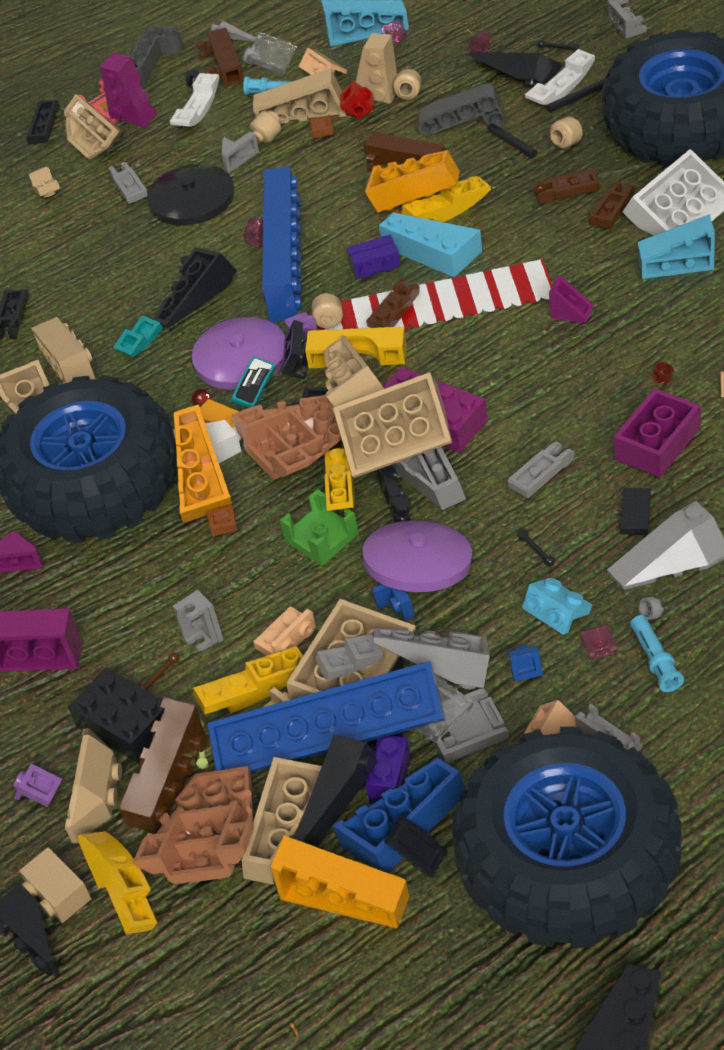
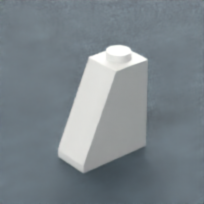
[173,420,241,463]

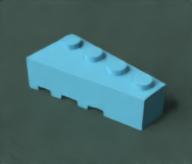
[321,0,409,47]
[379,213,482,277]

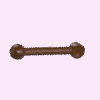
[139,653,179,691]

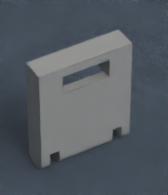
[426,688,510,763]

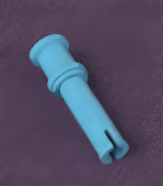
[243,76,290,95]
[630,615,684,692]

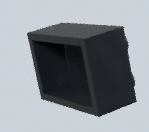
[68,668,164,764]

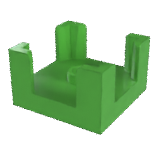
[280,489,359,566]

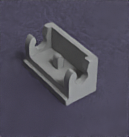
[608,0,647,38]
[173,590,223,651]
[575,704,642,751]

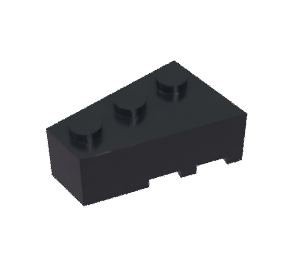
[575,964,661,1050]

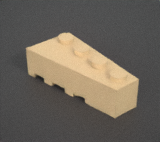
[253,68,347,124]
[31,317,96,384]
[324,336,384,407]
[242,757,322,885]

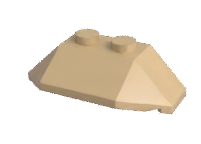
[64,94,123,160]
[65,728,122,843]

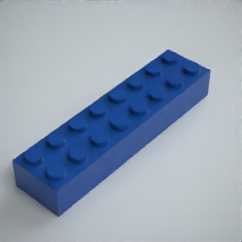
[262,167,302,322]

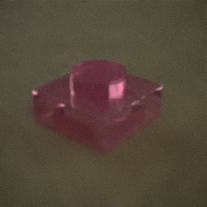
[382,21,407,43]
[581,625,617,660]

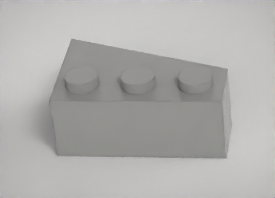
[391,447,466,510]

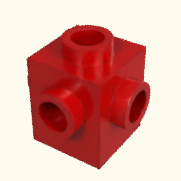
[340,81,374,120]

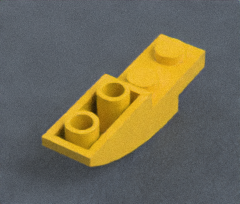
[402,176,491,222]
[325,448,355,511]
[193,646,303,715]
[77,831,157,934]

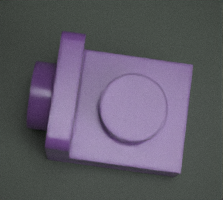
[284,311,317,340]
[13,764,62,807]

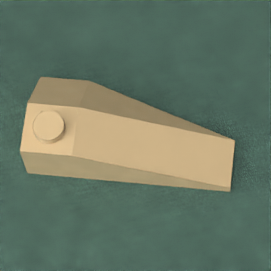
[0,360,49,414]

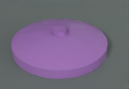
[192,317,285,390]
[362,520,472,592]

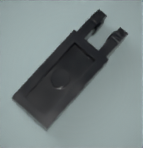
[0,289,29,340]
[377,466,410,522]

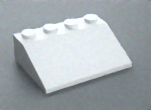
[623,149,724,236]

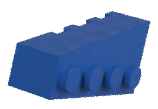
[333,758,464,873]

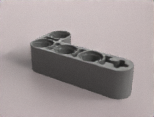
[130,26,183,86]
[417,83,505,136]

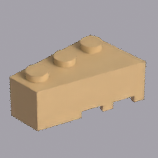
[356,33,397,103]

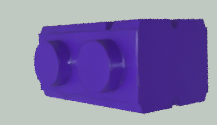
[346,235,400,280]
[365,736,411,804]

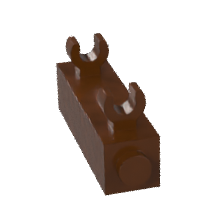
[196,27,244,87]
[363,132,445,171]

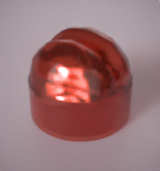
[652,362,674,384]
[191,388,211,407]

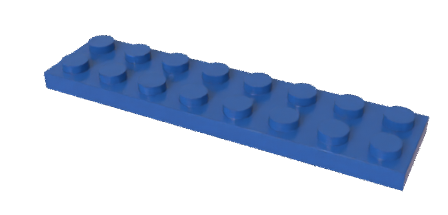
[208,661,445,773]

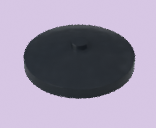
[147,164,234,226]

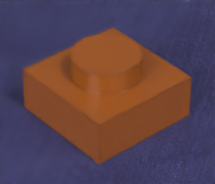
[309,115,334,138]
[207,505,238,537]

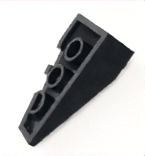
[469,52,562,87]
[154,247,237,328]
[294,735,377,847]

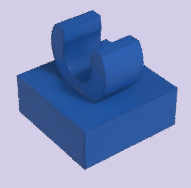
[508,645,543,682]

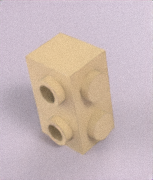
[19,847,91,923]

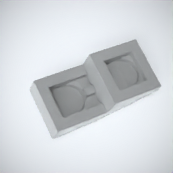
[315,634,383,680]

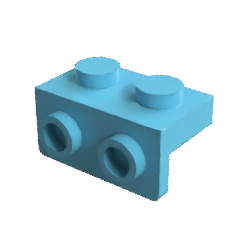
[522,578,592,635]

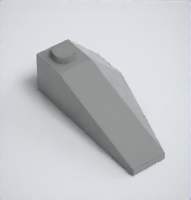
[607,501,724,590]
[373,628,490,689]

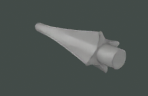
[211,20,261,43]

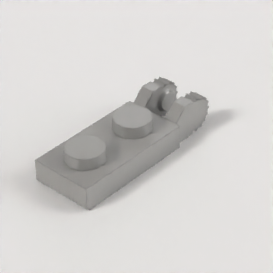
[108,162,148,204]
[507,441,575,499]

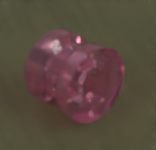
[243,217,263,246]

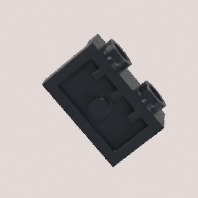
[281,320,307,379]

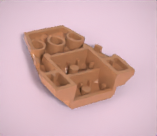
[232,395,342,480]
[133,766,253,884]

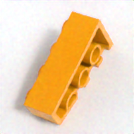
[365,150,460,213]
[174,404,232,523]
[270,836,410,929]

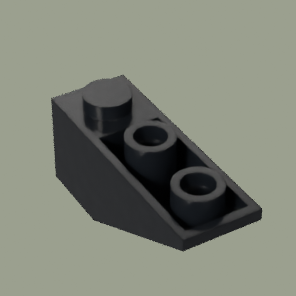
[0,884,60,978]

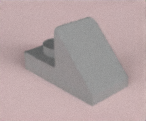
[222,132,259,174]

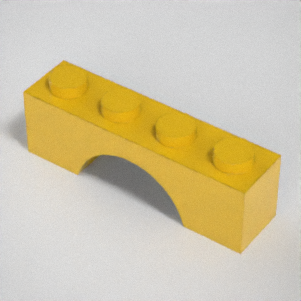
[305,327,407,368]

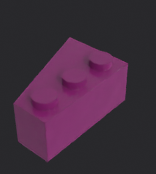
[100,52,157,128]

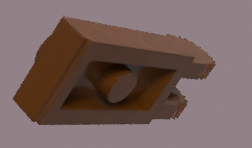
[533,169,600,204]
[589,182,635,229]
[366,280,420,328]

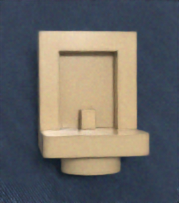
[28,166,60,198]

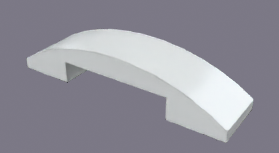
[525,49,595,105]
[170,73,219,126]

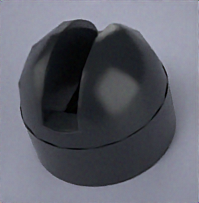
[185,70,200,88]

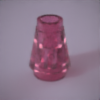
[469,30,490,52]

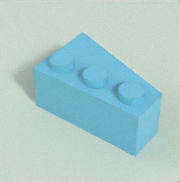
[638,214,715,279]

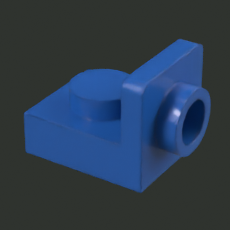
[372,584,415,621]

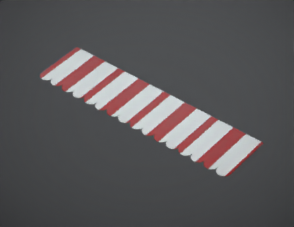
[318,259,552,330]

